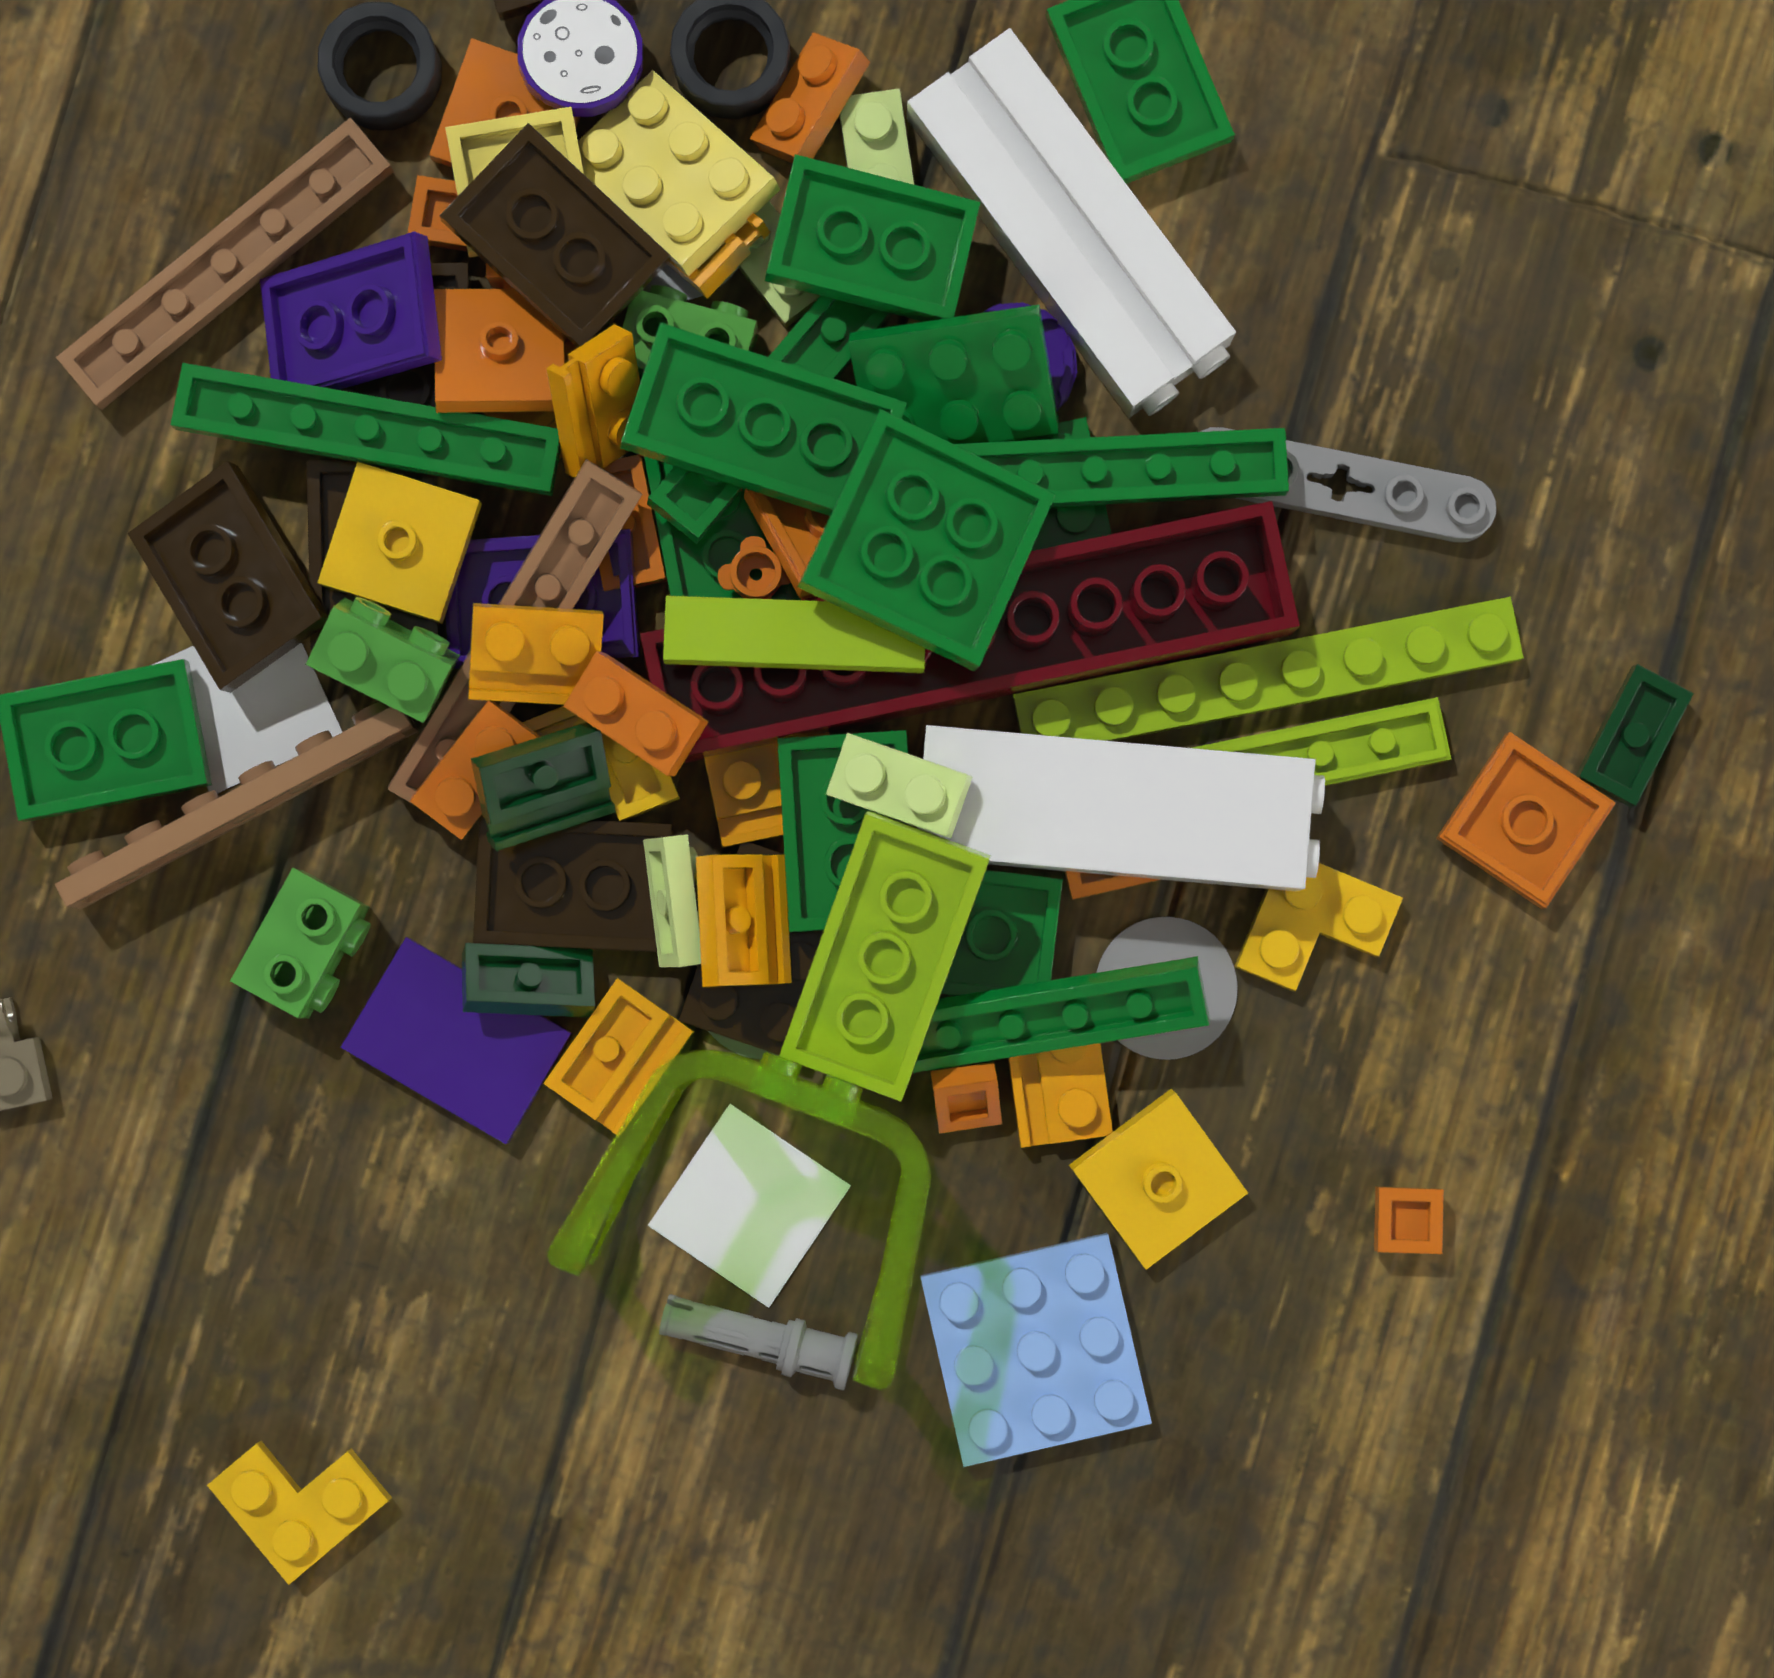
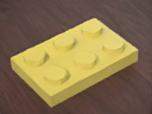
[578,70,781,277]

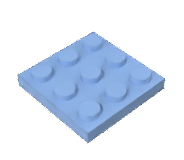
[920,1233,1152,1467]

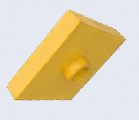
[317,461,482,624]
[1069,1089,1248,1270]

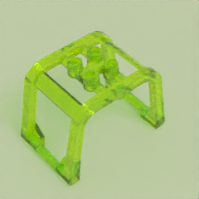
[548,1050,931,1389]

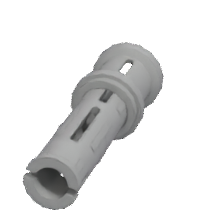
[659,1294,858,1391]

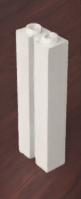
[907,28,1236,418]
[917,725,1325,891]

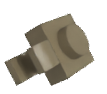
[0,997,53,1111]

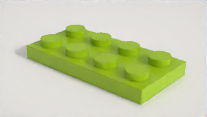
[779,811,991,1102]

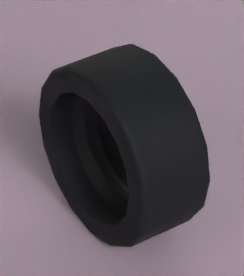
[670,0,791,120]
[317,2,442,130]

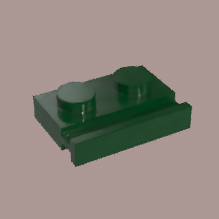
[471,722,616,851]

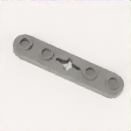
[1200,427,1496,542]

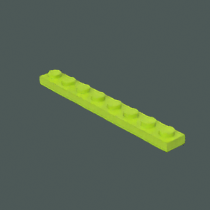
[1012,597,1523,741]

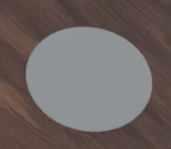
[1096,917,1237,1060]

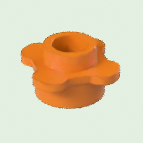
[718,536,791,599]

